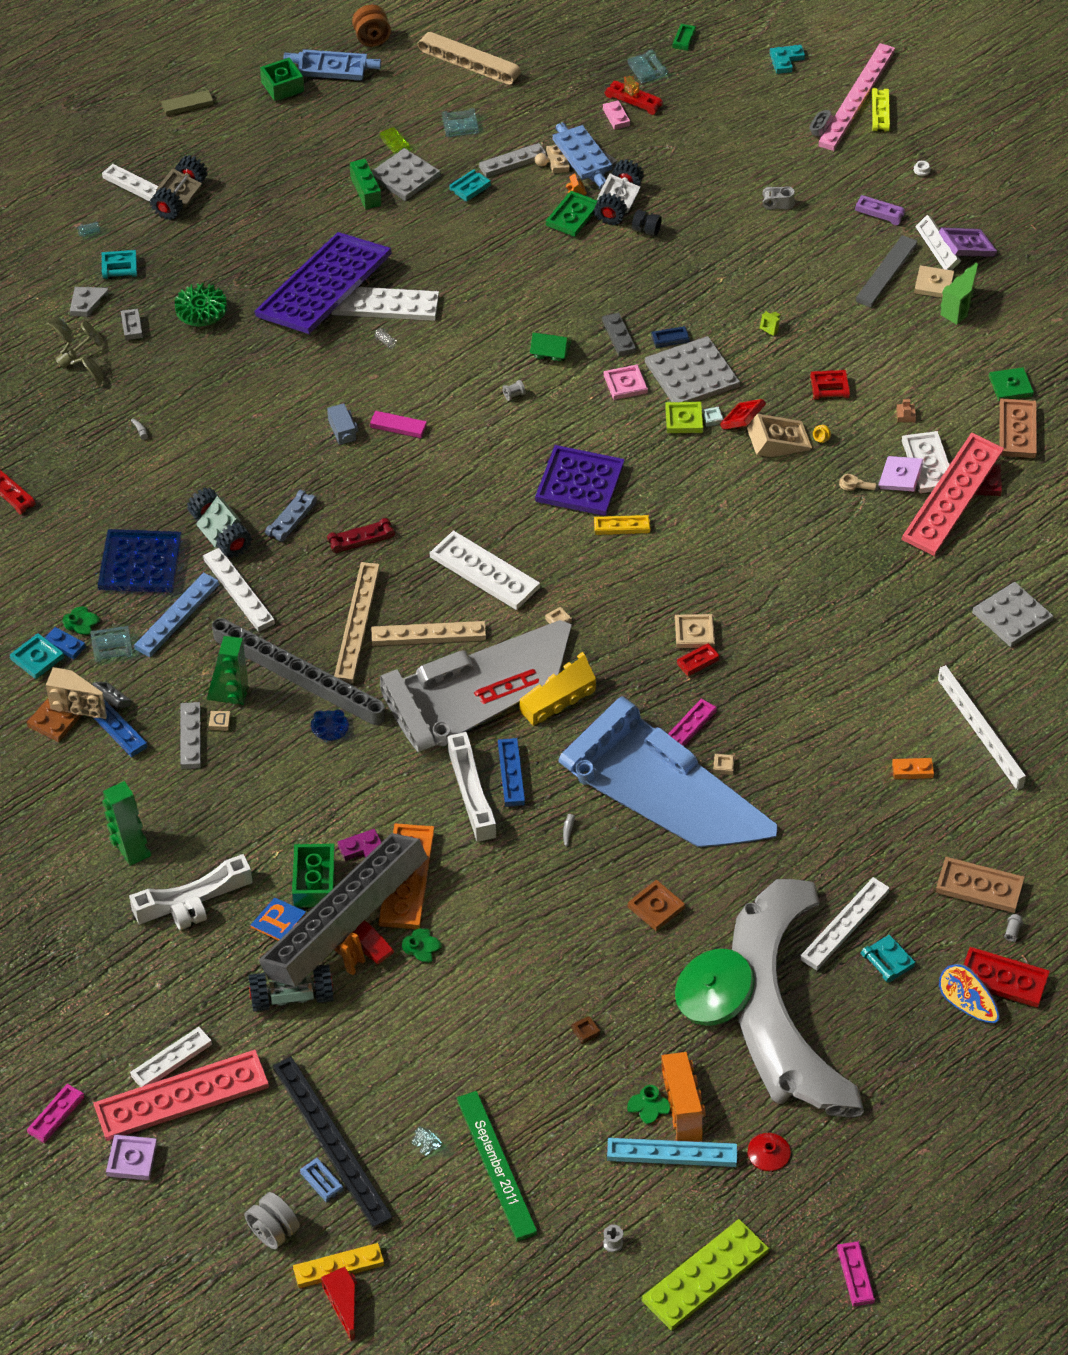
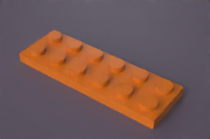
[379,823,434,929]

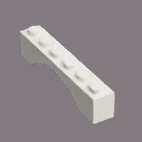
[447,732,496,842]
[129,854,252,924]

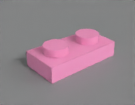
[603,101,630,130]

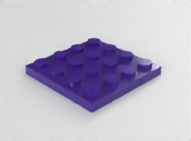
[535,445,625,516]

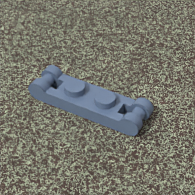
[265,490,317,542]

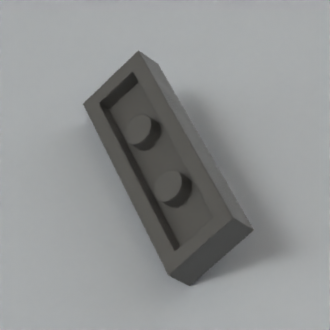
[602,313,636,357]

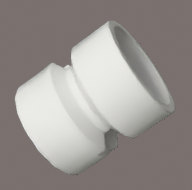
[170,896,207,930]

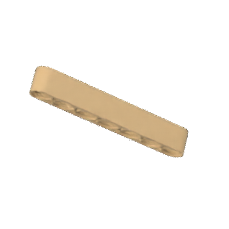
[417,32,521,85]

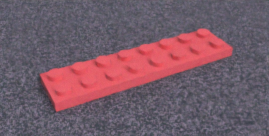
[902,432,1004,556]
[94,1050,269,1141]

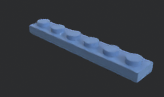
[134,572,219,657]

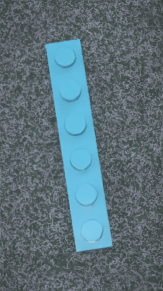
[607,1138,737,1167]

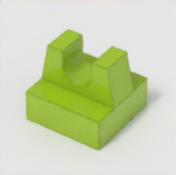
[759,311,781,336]

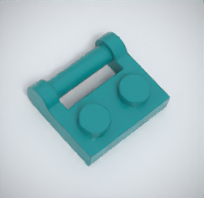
[102,250,137,279]
[860,935,915,983]

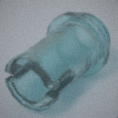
[77,221,100,237]

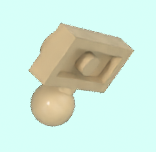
[535,145,570,173]

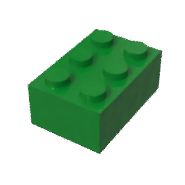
[292,843,336,907]

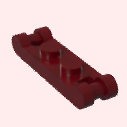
[327,518,395,553]

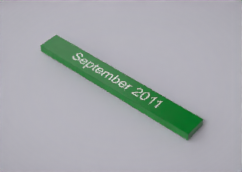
[457,1091,537,1242]

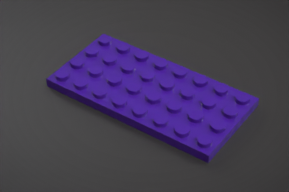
[254,232,392,334]

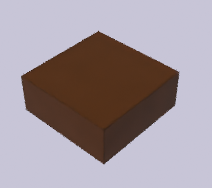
[571,1016,600,1044]

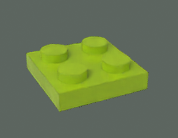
[665,402,703,433]

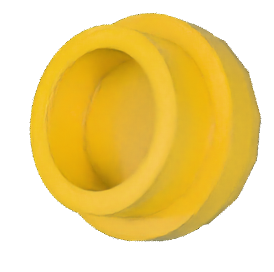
[813,425,831,443]

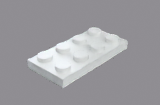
[902,431,949,493]

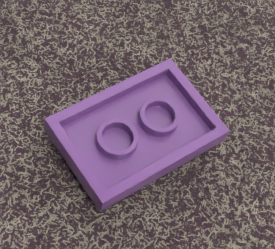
[939,228,997,257]

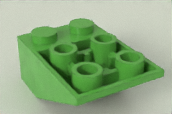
[940,263,978,325]

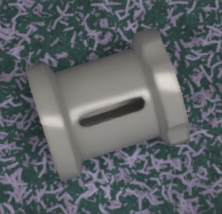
[503,380,526,401]
[603,1225,623,1253]

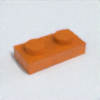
[892,758,934,779]

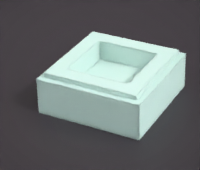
[702,407,723,427]

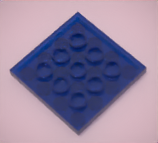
[98,529,182,593]

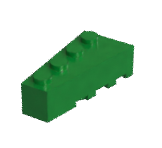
[206,636,249,705]

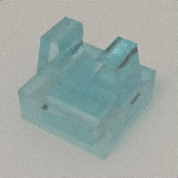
[411,1126,442,1155]

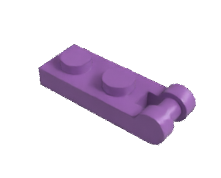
[855,195,905,225]

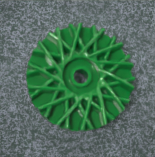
[174,283,227,327]

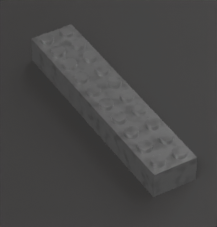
[259,833,428,987]

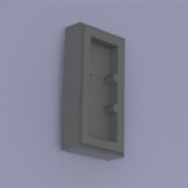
[93,681,132,708]

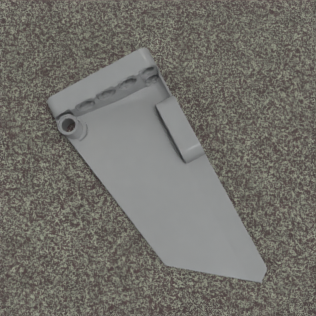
[380,620,571,752]

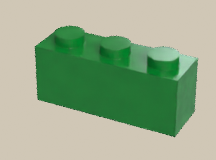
[349,159,381,210]

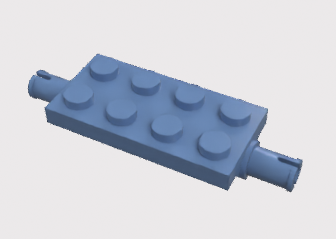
[284,50,381,80]
[553,122,612,190]

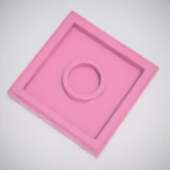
[604,364,648,400]

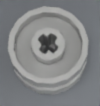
[244,1192,300,1249]

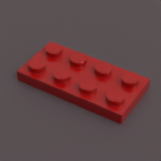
[964,947,1050,1008]

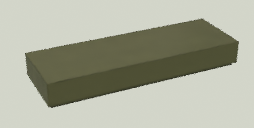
[161,90,214,116]

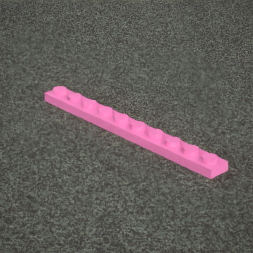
[819,43,895,151]

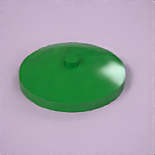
[675,949,755,1026]

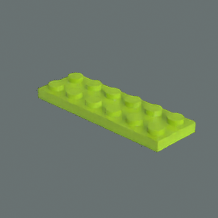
[642,1219,769,1331]

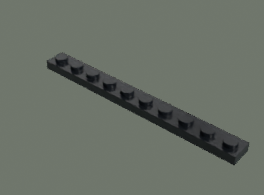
[273,1056,393,1231]

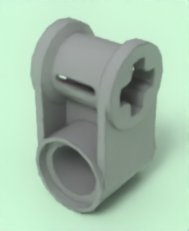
[763,187,795,209]

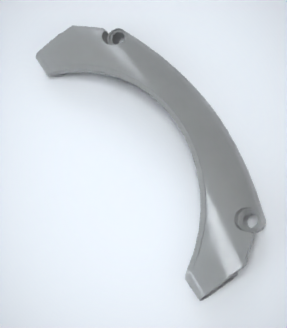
[732,879,864,1117]

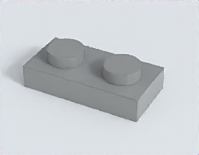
[121,309,143,340]

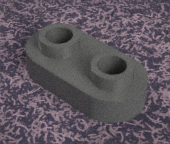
[809,110,833,136]

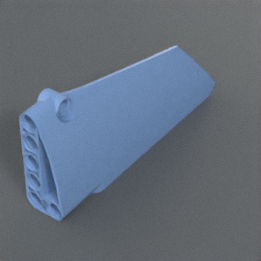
[559,696,777,847]

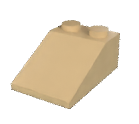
[747,414,812,457]

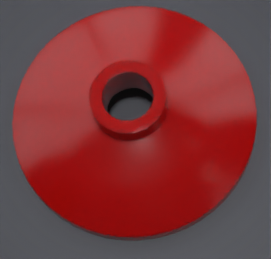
[747,1133,791,1172]

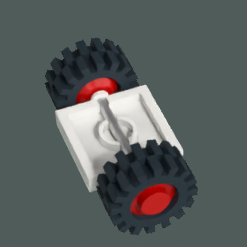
[594,159,644,225]

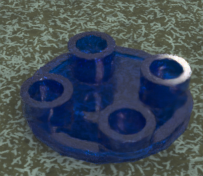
[310,709,349,741]

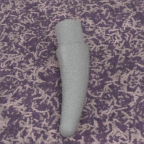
[131,419,148,440]
[563,814,575,846]

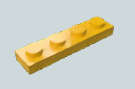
[293,1243,384,1288]

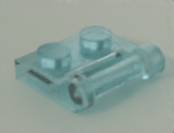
[628,50,668,83]
[442,108,479,137]
[90,626,133,662]

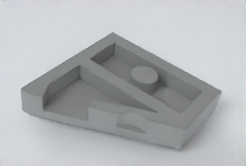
[70,287,108,317]

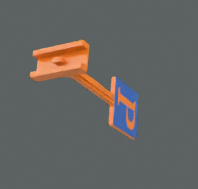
[250,897,365,975]

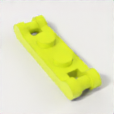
[872,88,890,131]

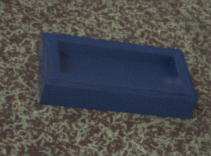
[651,326,690,348]

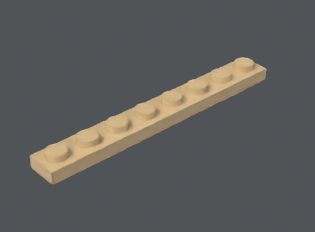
[334,562,380,684]

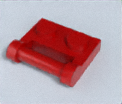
[810,370,850,400]

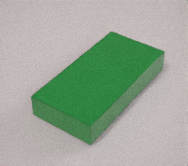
[672,24,696,51]

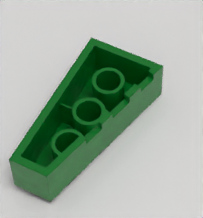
[102,781,151,866]

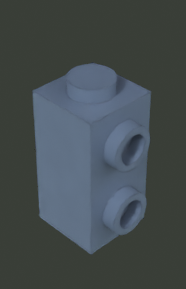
[327,404,358,445]

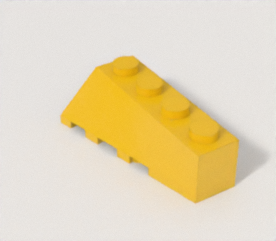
[520,652,596,726]

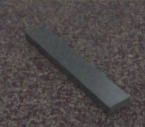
[856,235,917,307]

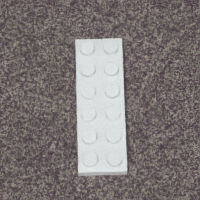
[332,287,439,321]
[430,531,540,610]

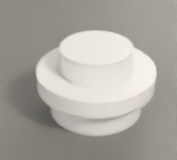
[914,161,931,176]

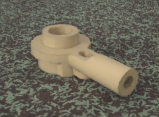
[839,474,876,491]

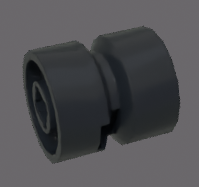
[632,209,662,237]

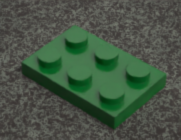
[546,190,597,237]

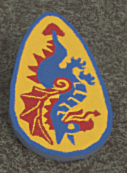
[939,964,1000,1023]

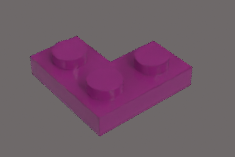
[337,829,381,861]

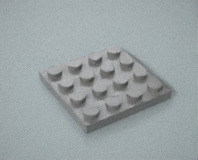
[645,336,740,402]

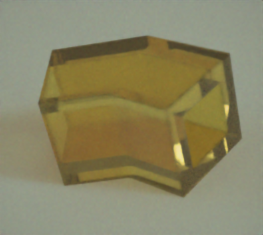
[624,76,639,96]

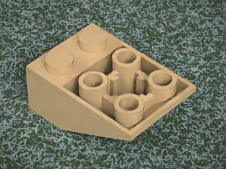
[46,667,107,719]

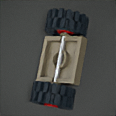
[150,155,208,220]

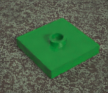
[989,367,1034,401]

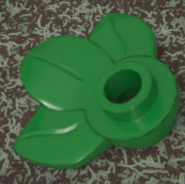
[62,606,100,635]
[402,928,443,963]
[627,1085,670,1125]

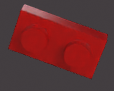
[677,643,719,676]

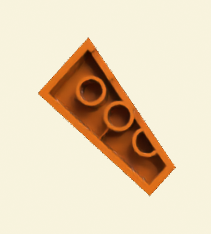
[661,1052,706,1142]

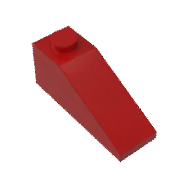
[321,1266,357,1341]

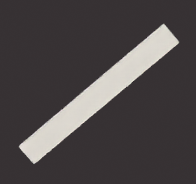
[938,665,1026,790]

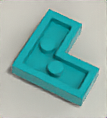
[770,45,805,74]

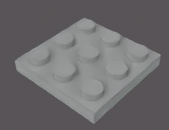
[372,148,440,201]
[972,582,1053,647]

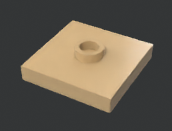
[914,265,954,298]
[675,614,715,648]

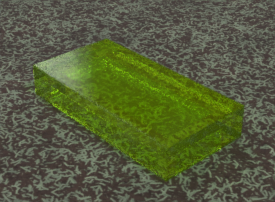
[379,127,410,154]

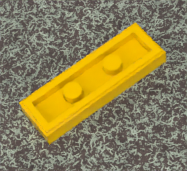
[594,515,650,535]

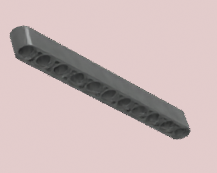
[212,618,385,725]

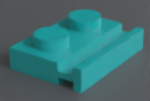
[450,169,491,202]

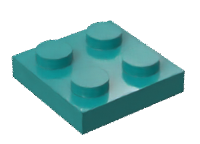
[10,633,64,679]

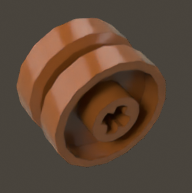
[352,4,391,47]

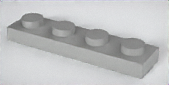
[479,143,546,178]
[181,702,201,769]

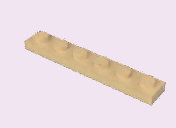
[371,621,486,646]

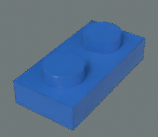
[45,627,86,660]

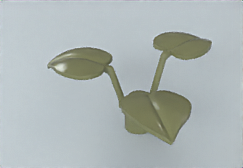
[47,318,104,387]

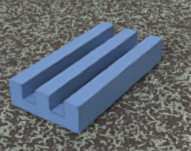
[300,1158,344,1202]

